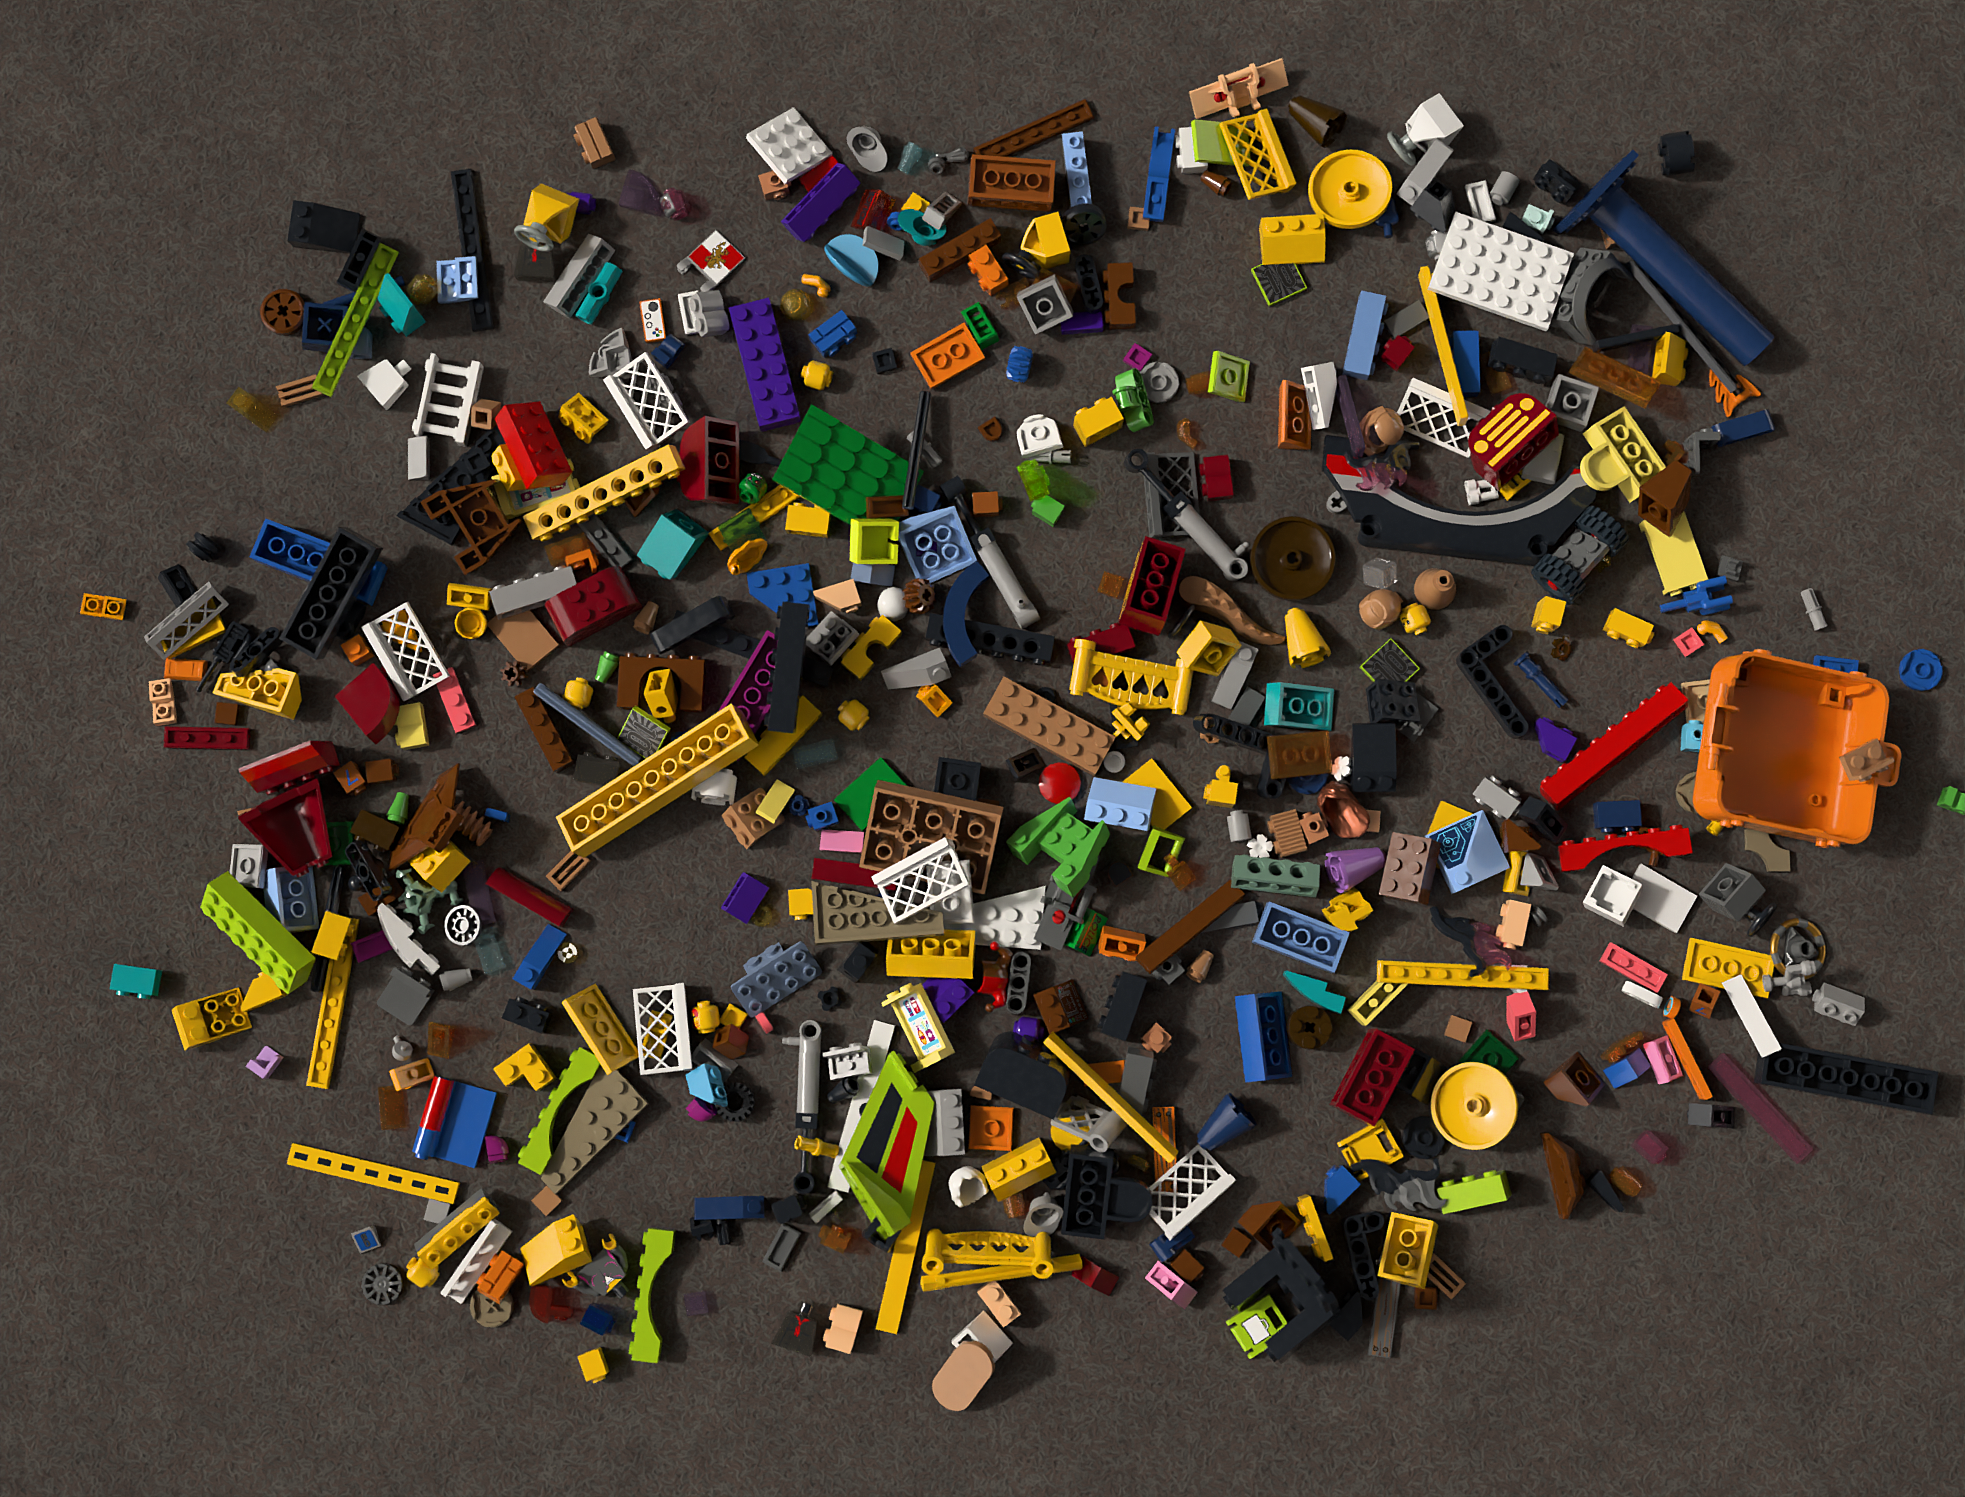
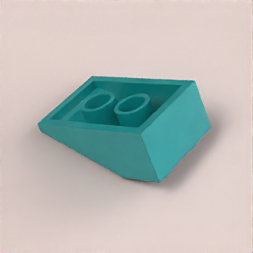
[377,273,426,337]
[1264,682,1334,731]

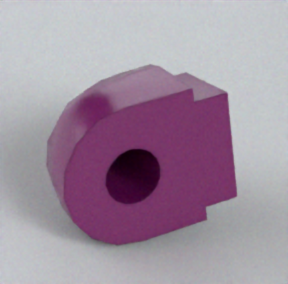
[685,1097,718,1122]
[485,1136,510,1164]

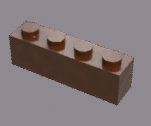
[919,218,1001,283]
[514,687,576,773]

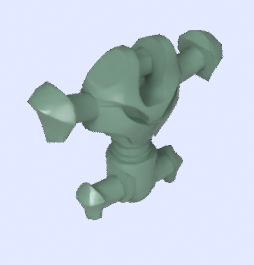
[396,868,463,934]

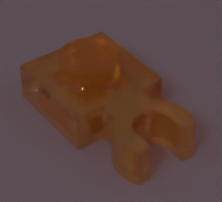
[995,277,1030,309]

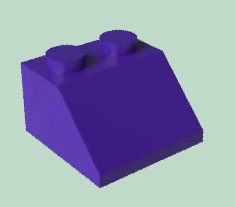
[922,977,974,1023]

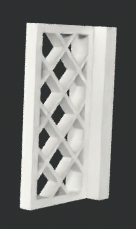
[603,352,690,451]
[1397,378,1490,458]
[361,602,450,701]
[872,837,970,924]
[633,983,693,1075]
[1149,1144,1236,1240]

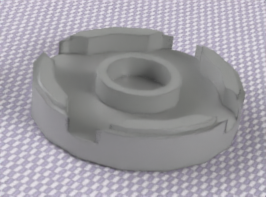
[1140,362,1179,404]

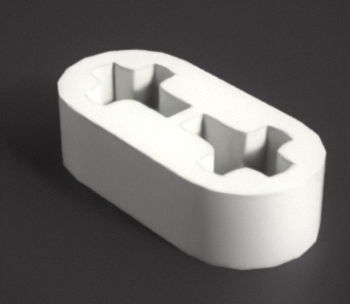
[1621,981,1663,1008]

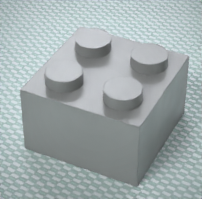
[1017,275,1073,334]
[1546,374,1599,432]

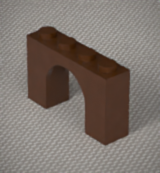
[617,653,706,713]

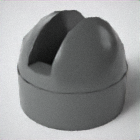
[265,658,283,671]

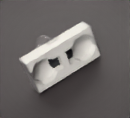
[809,1190,843,1225]

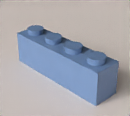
[1342,291,1388,380]

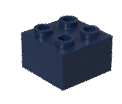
[302,302,348,352]

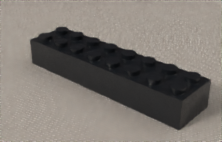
[1754,1043,1938,1115]

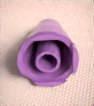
[1325,847,1387,893]

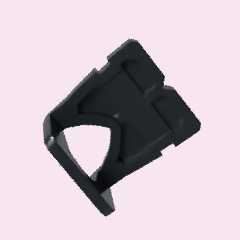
[862,1217,901,1253]

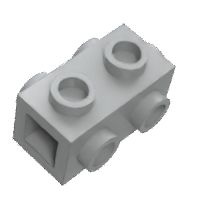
[1473,775,1522,819]
[1812,983,1865,1026]

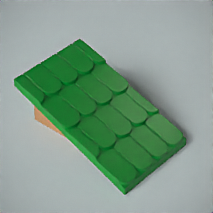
[772,404,924,541]

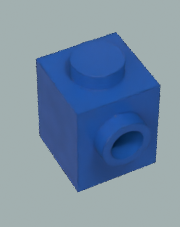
[805,801,839,831]

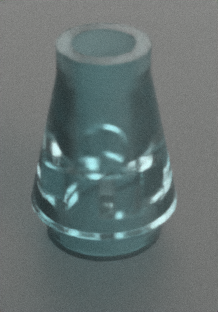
[898,142,923,174]

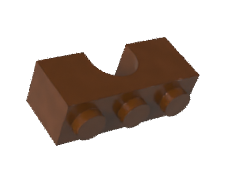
[1103,262,1136,330]

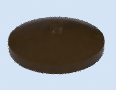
[1250,516,1335,601]

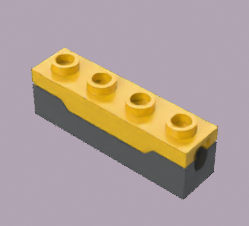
[414,1188,499,1269]

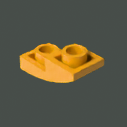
[80,593,127,620]

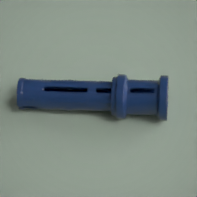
[1513,651,1569,708]

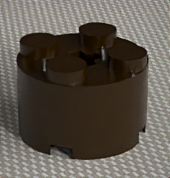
[1286,1006,1332,1049]

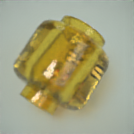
[407,273,438,305]

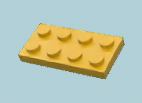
[1682,938,1774,999]
[561,983,639,1075]

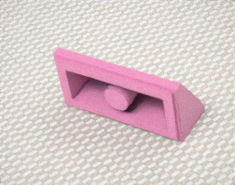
[820,829,864,853]
[1643,1035,1683,1084]

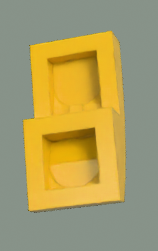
[642,1010,673,1060]

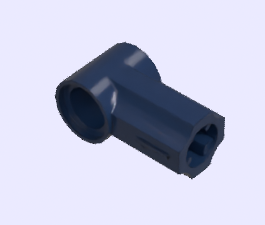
[1149,1226,1195,1262]

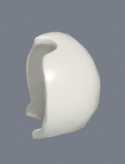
[877,587,909,622]

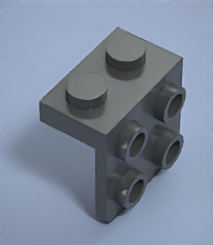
[1681,428,1720,480]
[377,966,435,1025]

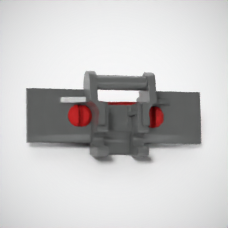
[1034,855,1101,951]

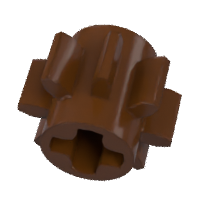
[500,661,528,686]

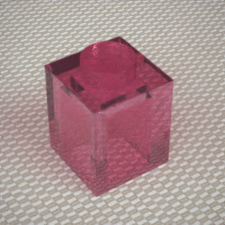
[1630,1130,1669,1164]

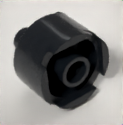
[1657,130,1695,176]

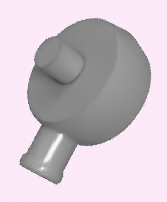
[392,1036,413,1061]

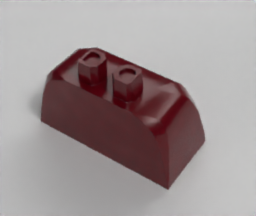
[677,416,739,504]

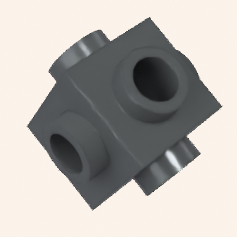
[1152,954,1185,985]

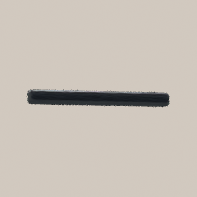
[902,391,931,510]
[310,866,346,993]

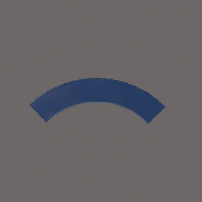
[943,560,989,667]

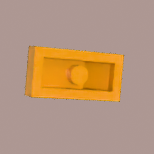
[389,1058,435,1091]

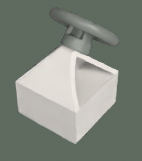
[1387,93,1463,166]

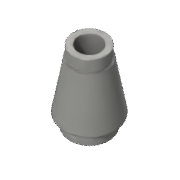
[439,968,473,991]

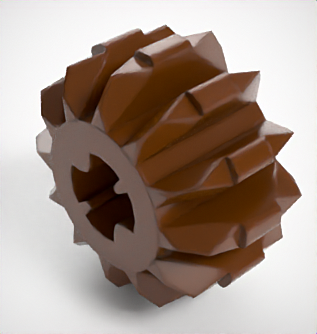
[902,578,937,614]

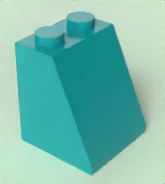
[637,509,709,580]

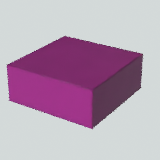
[1123,343,1152,372]

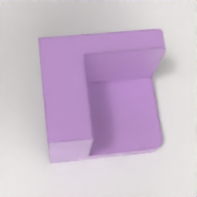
[246,1046,284,1079]

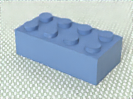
[1252,902,1350,973]

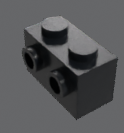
[502,996,553,1034]

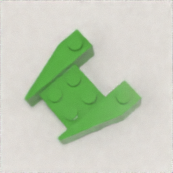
[1006,797,1110,897]

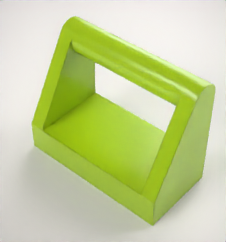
[1138,826,1185,878]

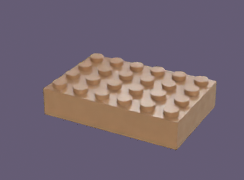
[859,780,1003,894]

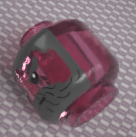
[660,188,690,221]

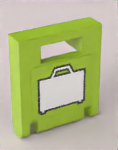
[1226,1294,1288,1359]

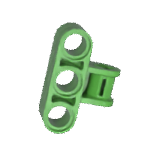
[1112,368,1154,432]

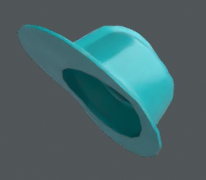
[898,209,946,246]

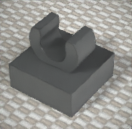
[1716,555,1743,582]

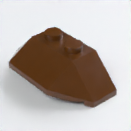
[1540,1132,1585,1219]

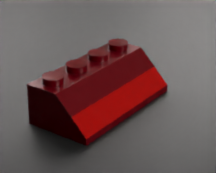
[239,741,340,796]

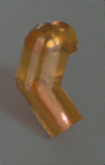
[1177,418,1199,450]

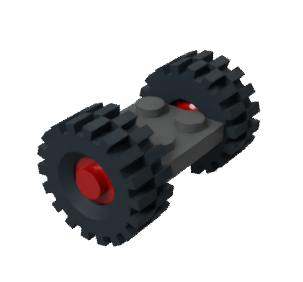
[1531,506,1629,605]

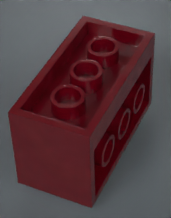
[1329,1028,1415,1127]

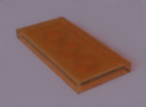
[1569,347,1661,409]

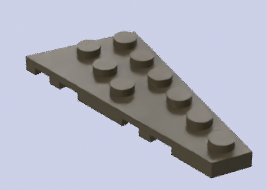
[811,881,944,945]
[541,1064,649,1194]

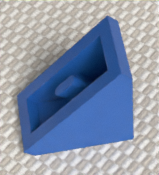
[1603,1048,1651,1089]

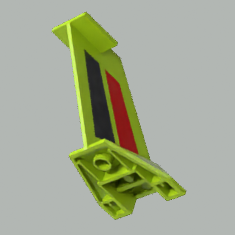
[838,1051,934,1241]

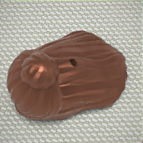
[1317,781,1370,838]

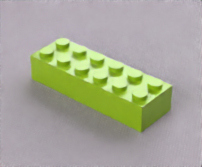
[200,871,316,994]

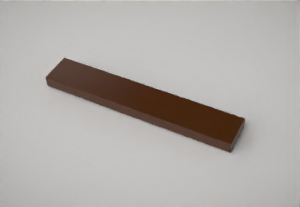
[973,99,1094,157]
[1136,880,1245,974]

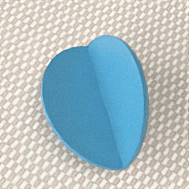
[824,234,879,287]

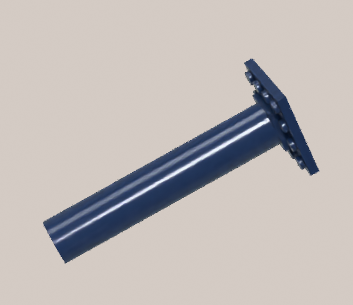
[1553,150,1775,366]

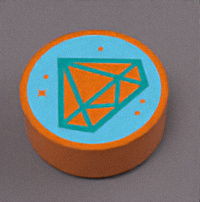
[1663,996,1681,1018]

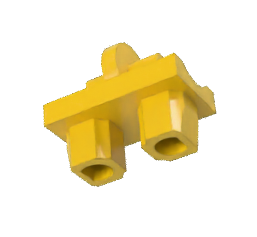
[1111,702,1150,741]

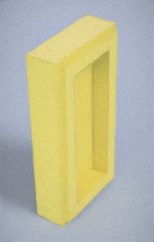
[756,779,795,823]

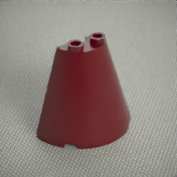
[237,778,332,877]

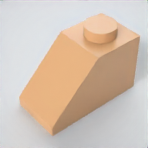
[813,579,862,613]

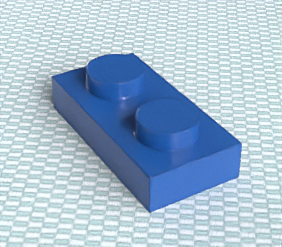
[1813,655,1859,673]

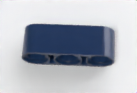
[1711,410,1775,447]

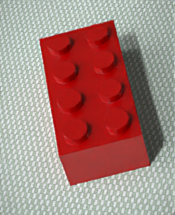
[494,401,572,490]

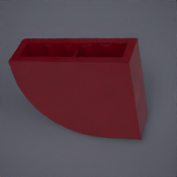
[335,663,400,744]

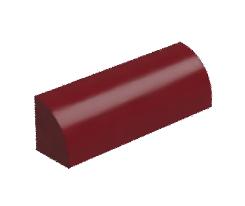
[486,867,573,928]

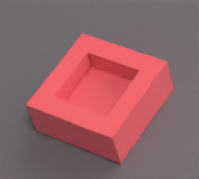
[1673,628,1704,657]

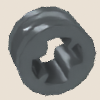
[1529,906,1548,927]

